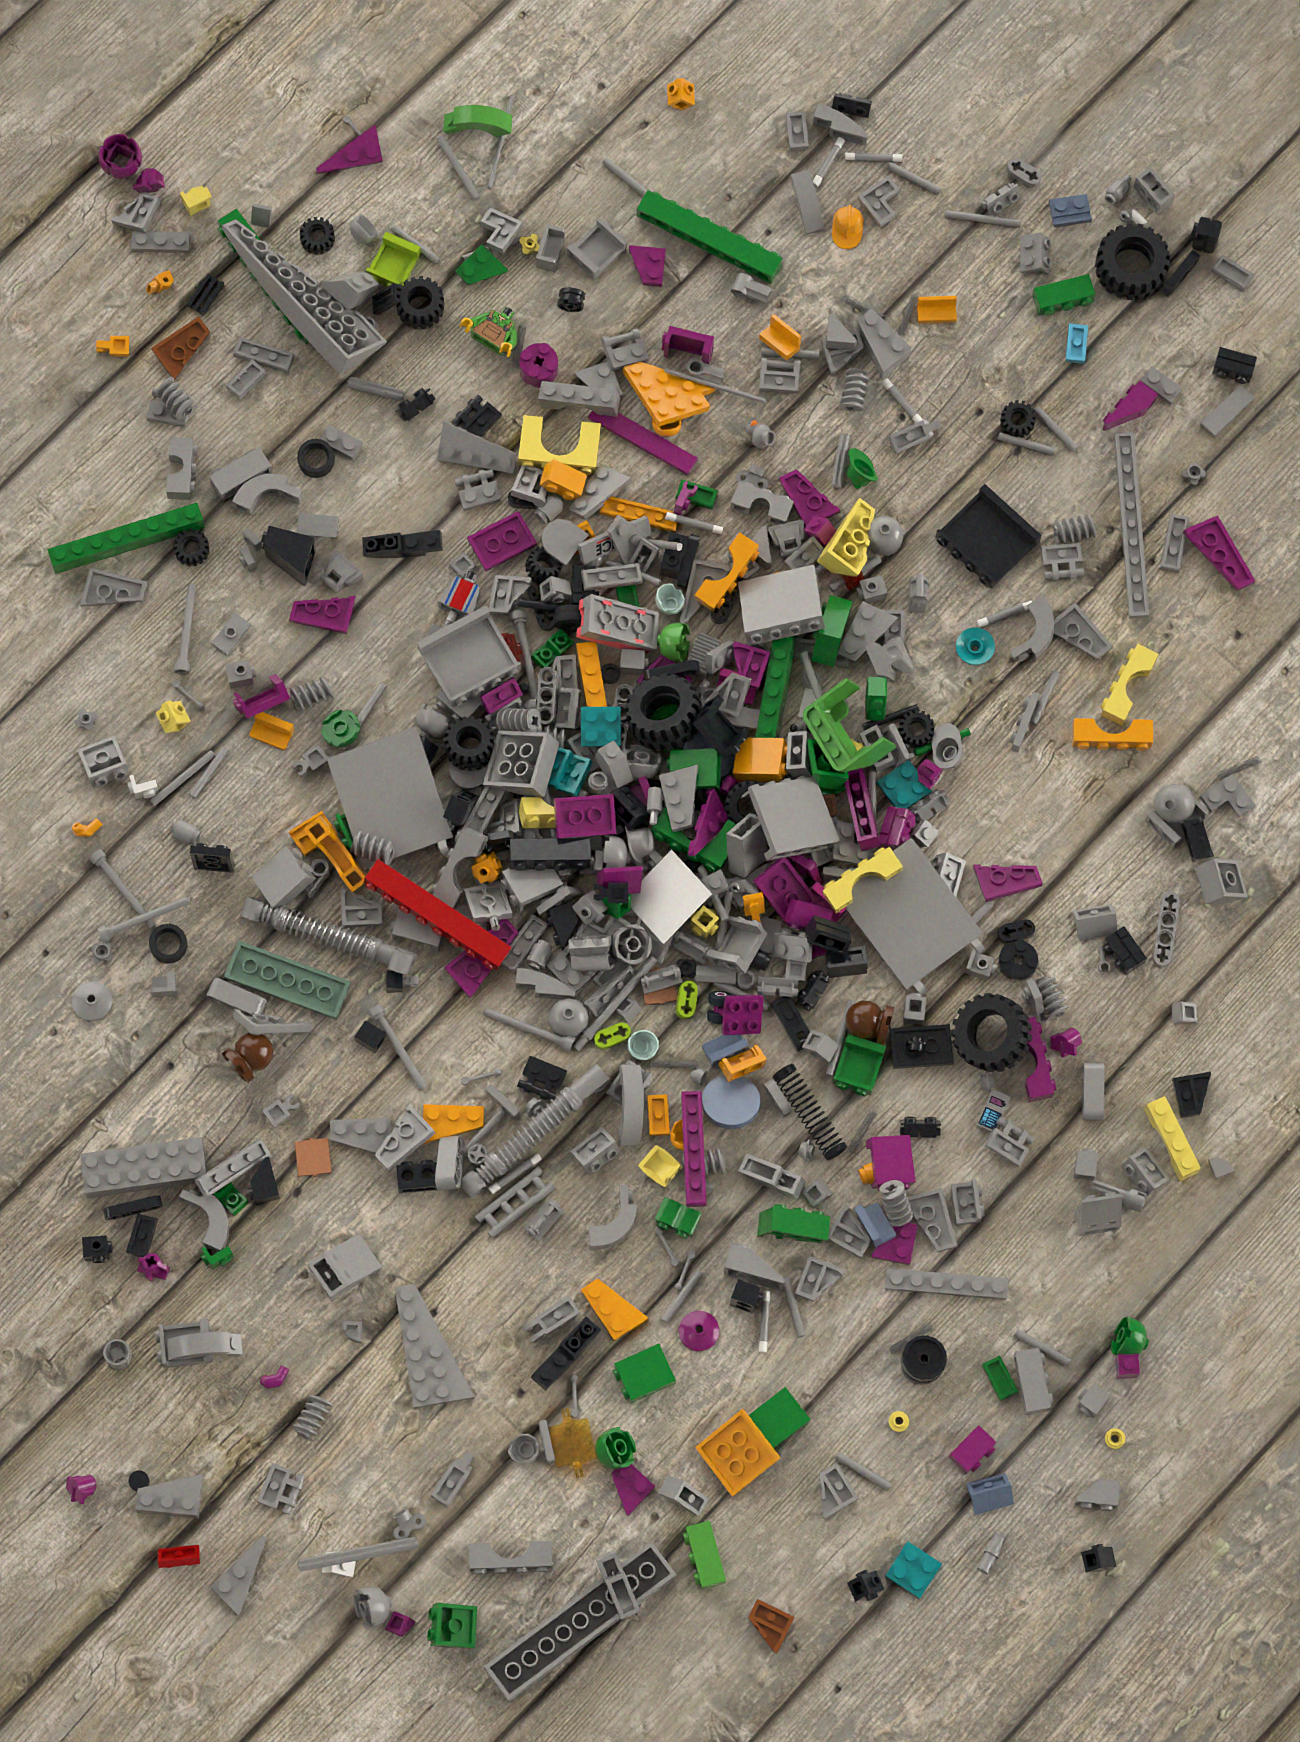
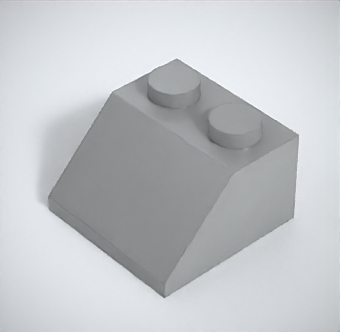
[321,272,379,310]
[1196,859,1248,905]

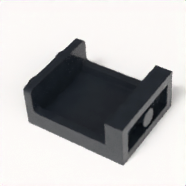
[693,695,749,758]

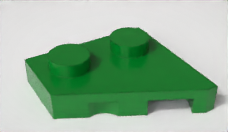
[455,244,508,286]

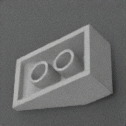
[724,1243,785,1291]

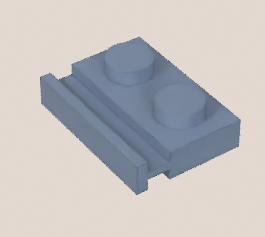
[1049,194,1092,228]

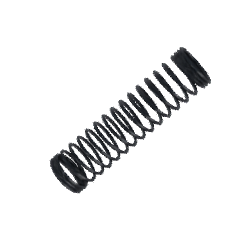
[772,1064,847,1161]

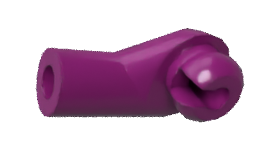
[720,775,737,795]
[260,1365,289,1389]

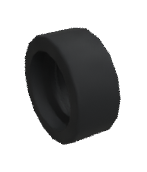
[297,439,335,478]
[149,923,188,964]

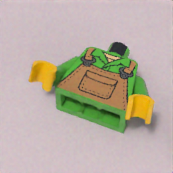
[459,307,517,357]

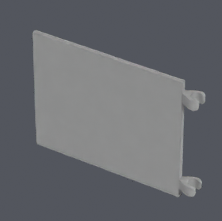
[327,727,453,869]
[846,838,985,996]

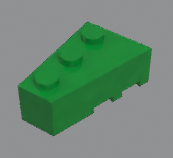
[811,595,853,667]
[757,1204,831,1243]

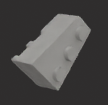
[856,308,912,380]

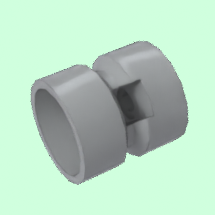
[103,1339,132,1370]

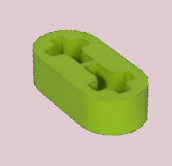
[675,981,698,1019]
[594,1023,631,1050]

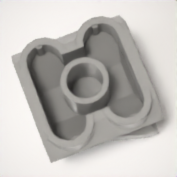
[866,636,914,682]
[569,934,615,971]

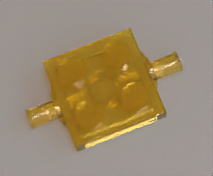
[548,1408,597,1478]

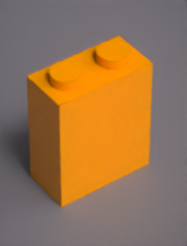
[733,738,788,783]

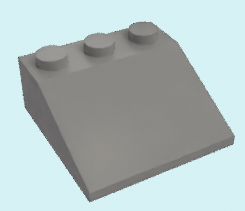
[483,730,559,797]

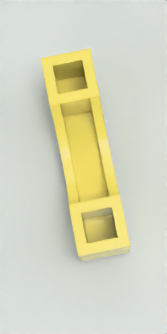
[1100,644,1159,726]
[518,797,556,828]
[823,847,903,913]
[1144,1096,1201,1181]

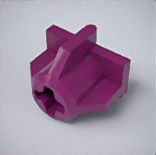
[133,168,165,193]
[917,759,943,790]
[1050,1028,1082,1058]
[137,1253,170,1282]
[66,1475,97,1505]

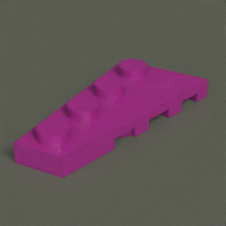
[1183,515,1255,591]
[444,919,518,998]

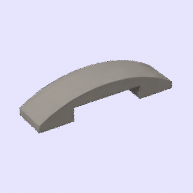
[619,1065,644,1146]

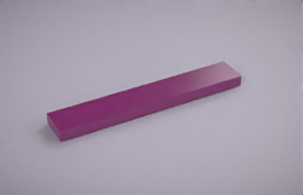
[588,411,698,476]
[681,1091,707,1207]

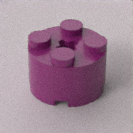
[520,343,558,388]

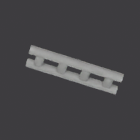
[474,1167,555,1238]

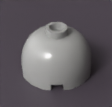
[867,516,903,556]
[416,703,455,740]
[623,745,662,782]
[1154,784,1195,823]
[602,835,631,869]
[611,924,652,964]
[549,998,589,1038]
[354,1586,392,1629]

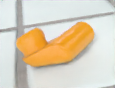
[72,818,103,837]

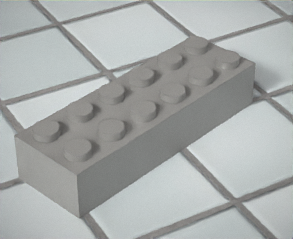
[80,1137,207,1198]

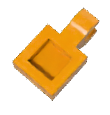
[96,336,130,357]
[742,892,765,923]

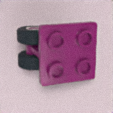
[707,991,764,1035]

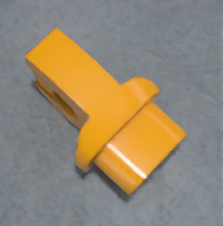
[146,270,174,294]

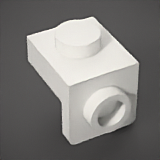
[127,775,159,799]
[322,1551,356,1577]

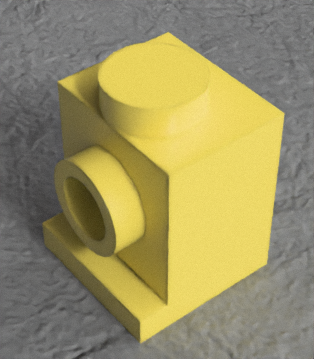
[180,186,211,216]

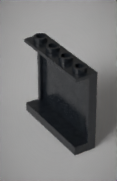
[935,484,1042,588]

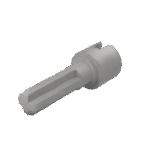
[1090,1180,1147,1213]

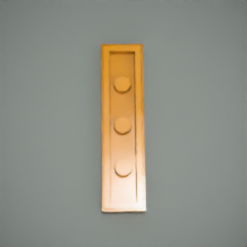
[600,496,678,533]

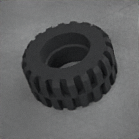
[1095,223,1170,300]
[625,674,703,751]
[951,993,1032,1072]

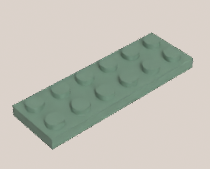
[224,941,351,1020]

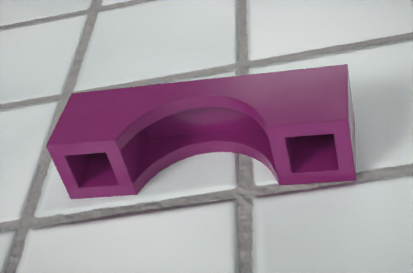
[1024,1017,1056,1102]

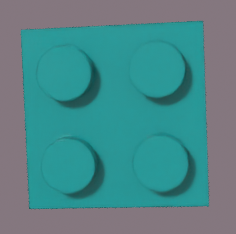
[581,707,621,747]
[876,760,932,809]
[885,1541,942,1599]

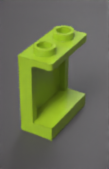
[366,232,421,291]

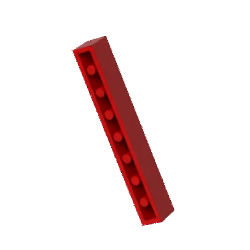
[363,859,512,971]

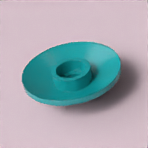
[956,627,995,665]

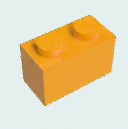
[539,459,587,501]

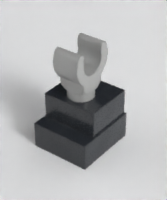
[386,970,419,993]

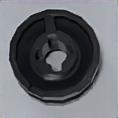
[557,287,585,312]

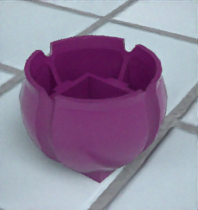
[98,134,142,179]

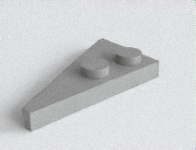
[680,559,730,623]
[233,1010,313,1035]
[211,1536,266,1616]

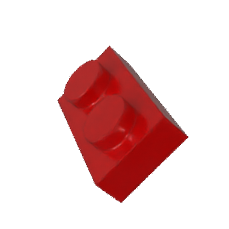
[158,1545,200,1568]

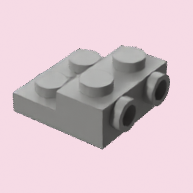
[78,735,129,787]

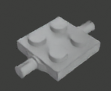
[463,878,512,931]

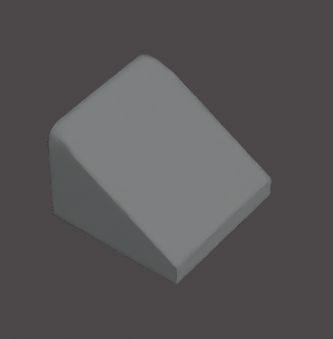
[251,203,273,228]
[614,996,641,1023]
[1172,1001,1197,1024]
[802,1178,833,1208]

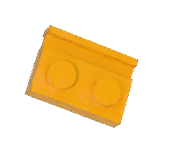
[289,811,338,857]

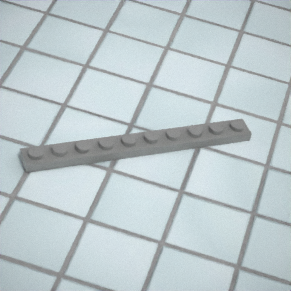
[1114,432,1149,619]

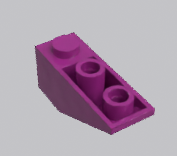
[1102,381,1158,431]

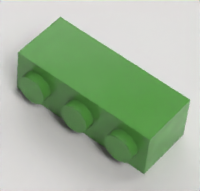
[683,1521,726,1590]

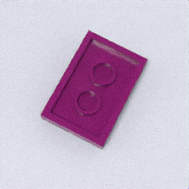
[467,511,537,572]
[554,794,616,838]
[753,857,819,927]

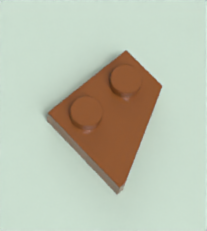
[748,1599,795,1654]

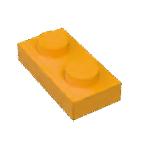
[647,1094,670,1136]

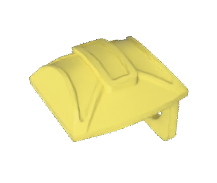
[638,1145,682,1187]

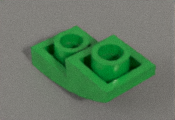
[531,629,574,669]
[213,1182,249,1217]

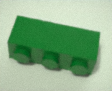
[1032,274,1096,316]

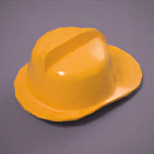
[832,205,864,249]

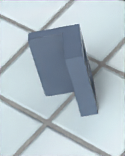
[702,1035,749,1067]
[854,1202,896,1248]
[966,1473,1014,1514]

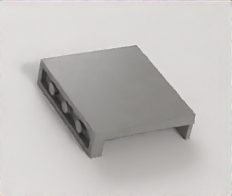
[738,565,826,645]
[417,605,521,707]
[742,775,840,861]

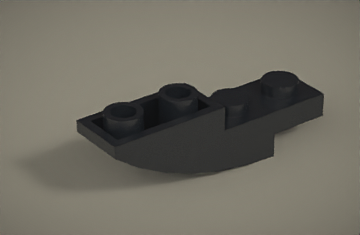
[362,530,443,558]
[531,1317,601,1391]

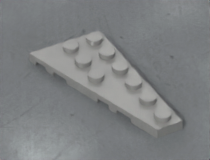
[395,1284,475,1408]

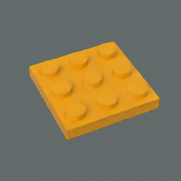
[695,1409,781,1496]

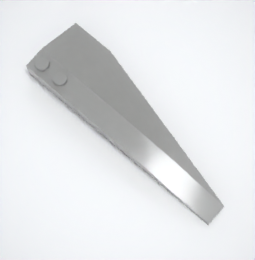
[221,220,387,374]

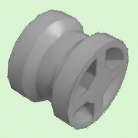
[468,1144,488,1168]

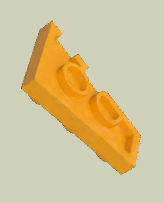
[422,1104,484,1145]
[581,1279,648,1341]

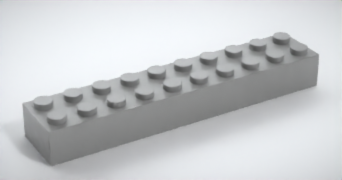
[484,1541,676,1703]

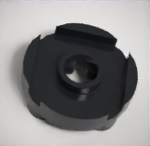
[998,940,1039,981]

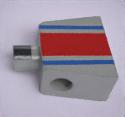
[438,571,481,617]

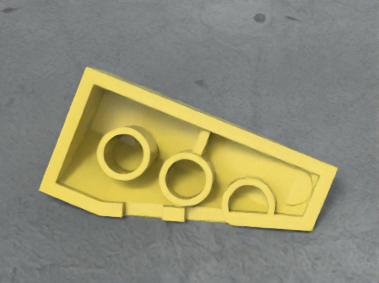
[817,498,875,576]

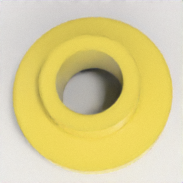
[888,1411,909,1432]
[1105,1428,1125,1449]

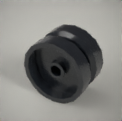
[900,1335,947,1385]

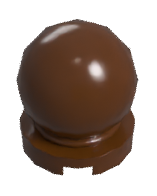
[845,1000,894,1045]
[221,1032,273,1083]

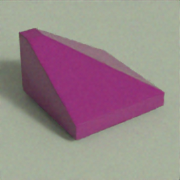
[385,1611,416,1637]

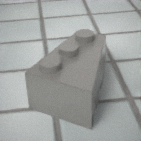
[135,1474,204,1519]

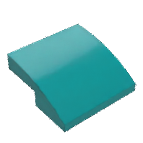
[548,747,593,797]

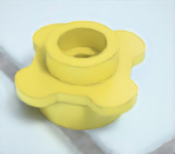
[519,234,540,254]

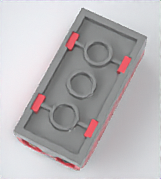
[577,594,659,653]

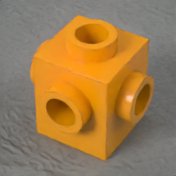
[667,78,695,111]
[471,851,503,884]

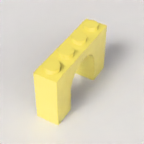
[518,415,601,475]

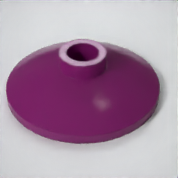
[679,1311,719,1351]

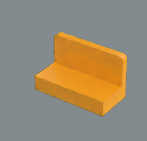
[917,296,957,324]
[759,314,801,360]
[249,712,294,750]

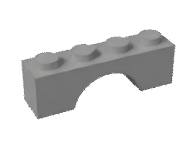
[538,381,620,417]
[431,827,489,909]
[469,1541,553,1575]

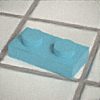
[1065,323,1088,364]

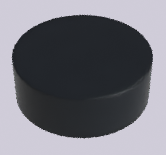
[601,663,620,684]
[128,1470,150,1492]

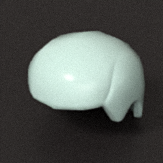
[655,583,685,615]
[628,1030,659,1060]

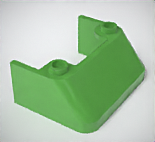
[803,678,896,773]

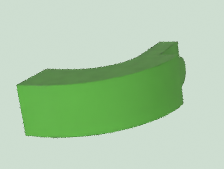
[443,105,512,137]

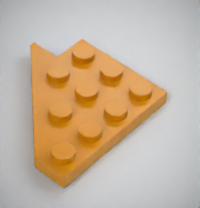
[623,362,715,427]

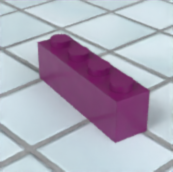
[845,768,881,851]

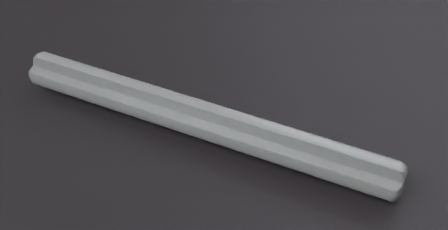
[297,1537,418,1572]

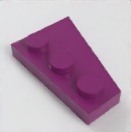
[779,469,841,528]
[289,596,356,634]

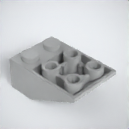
[1075,1192,1122,1236]
[308,1234,382,1302]

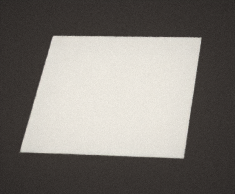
[631,850,712,944]

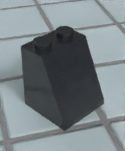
[261,526,316,586]

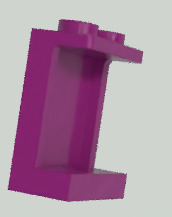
[661,325,714,365]
[232,674,290,719]
[865,1135,916,1191]

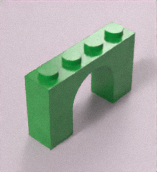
[651,807,737,872]

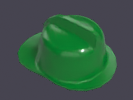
[846,448,878,489]

